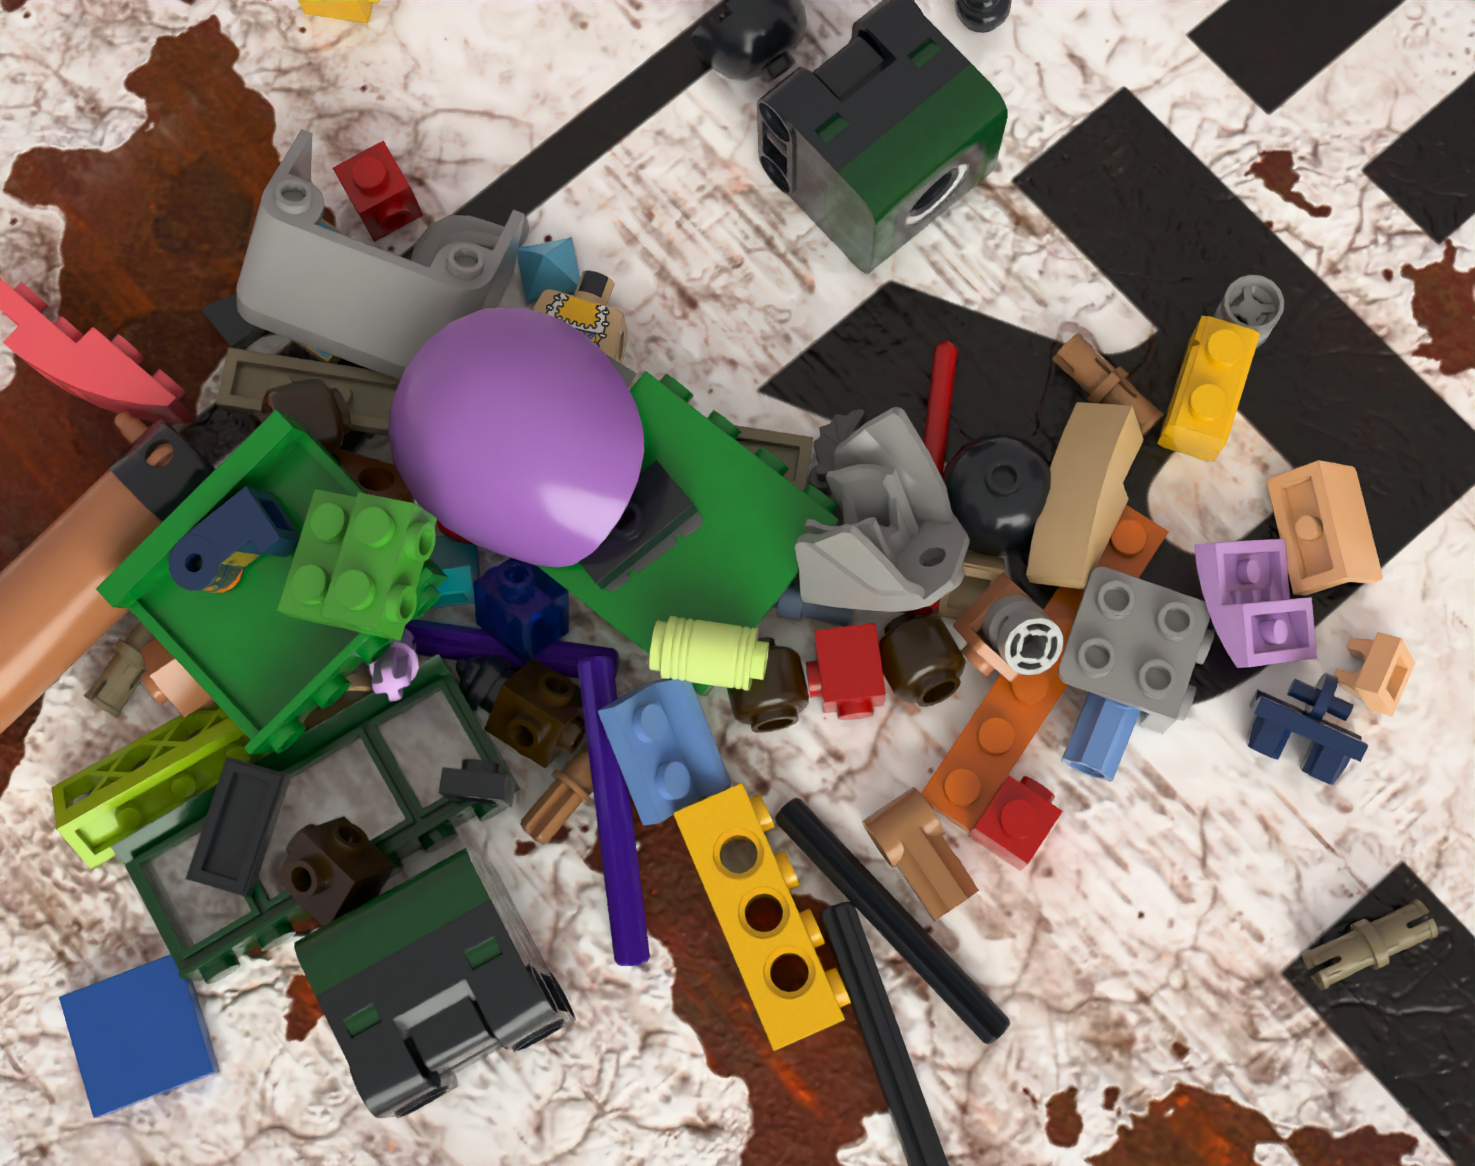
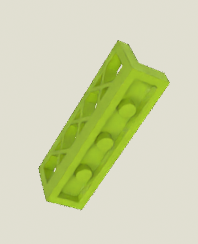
[51,703,273,869]

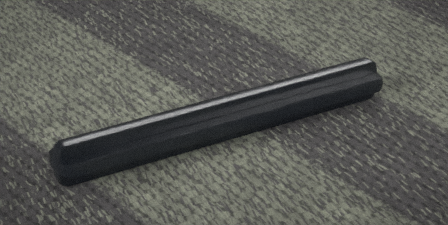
[775,797,1011,1044]
[820,902,949,1166]

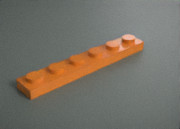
[921,505,1169,833]

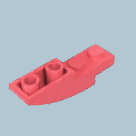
[0,278,194,425]

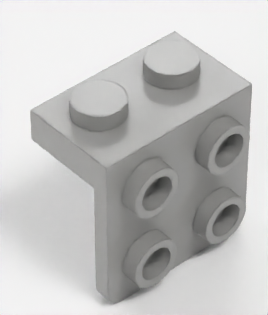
[1057,566,1215,734]

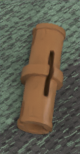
[1052,333,1164,437]

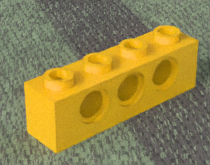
[673,783,851,1051]

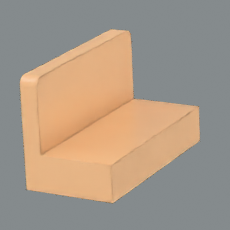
[1266,460,1383,595]

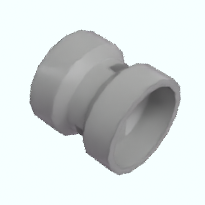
[1213,275,1284,348]
[982,594,1063,675]

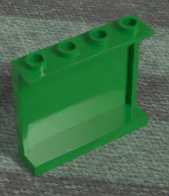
[536,371,840,697]
[96,410,448,755]

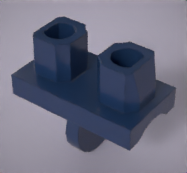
[1246,673,1369,785]

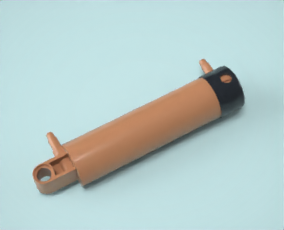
[0,411,216,734]

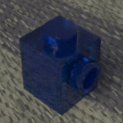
[473,558,569,663]

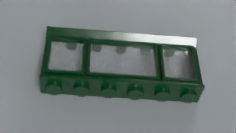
[110,654,521,984]

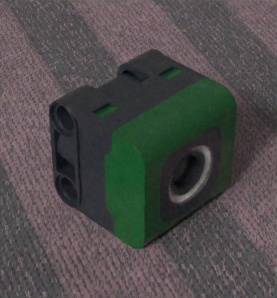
[756,0,1008,274]
[294,847,576,1119]

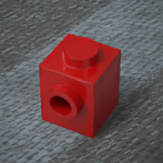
[333,141,424,242]
[805,623,886,720]
[968,776,1063,871]

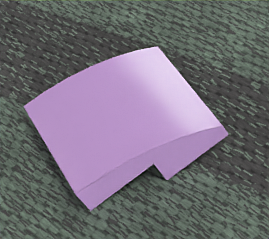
[1194,539,1317,668]

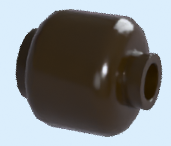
[253,378,351,455]
[879,613,966,707]
[727,637,809,733]

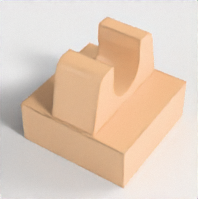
[1334,632,1416,717]

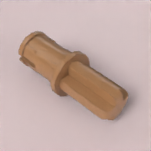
[520,741,593,845]

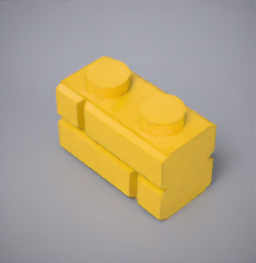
[1157,316,1260,462]

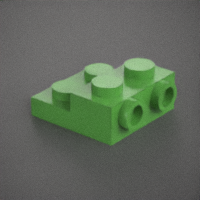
[277,489,437,641]

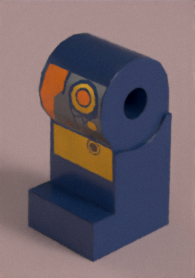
[169,486,300,593]

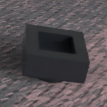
[439,759,515,808]

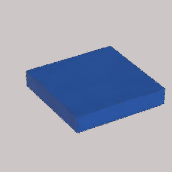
[59,954,220,1118]

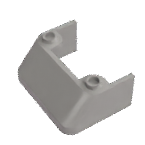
[236,129,524,380]

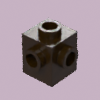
[484,657,586,768]
[275,816,396,926]

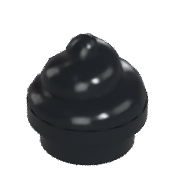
[955,0,1012,33]
[455,654,516,714]

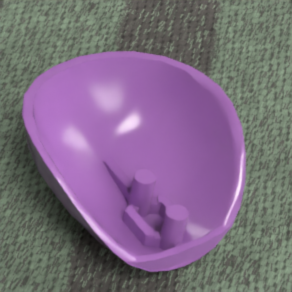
[388,307,644,568]

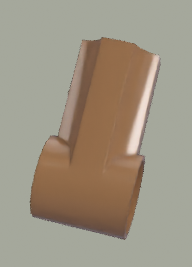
[862,787,980,921]

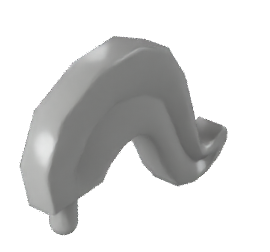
[411,215,529,267]

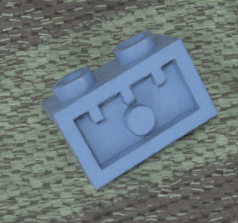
[598,678,731,826]

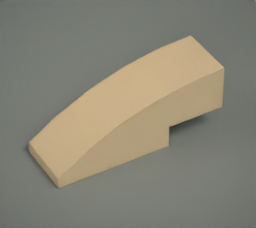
[1026,402,1144,589]

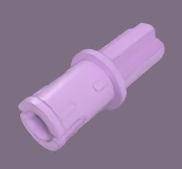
[369,628,419,701]

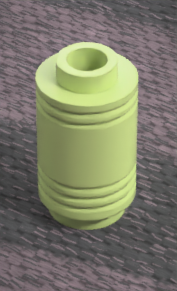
[649,616,769,691]

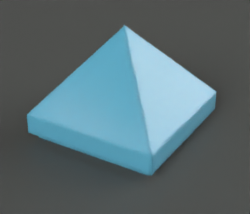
[517,237,580,304]

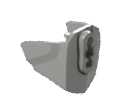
[794,407,970,612]

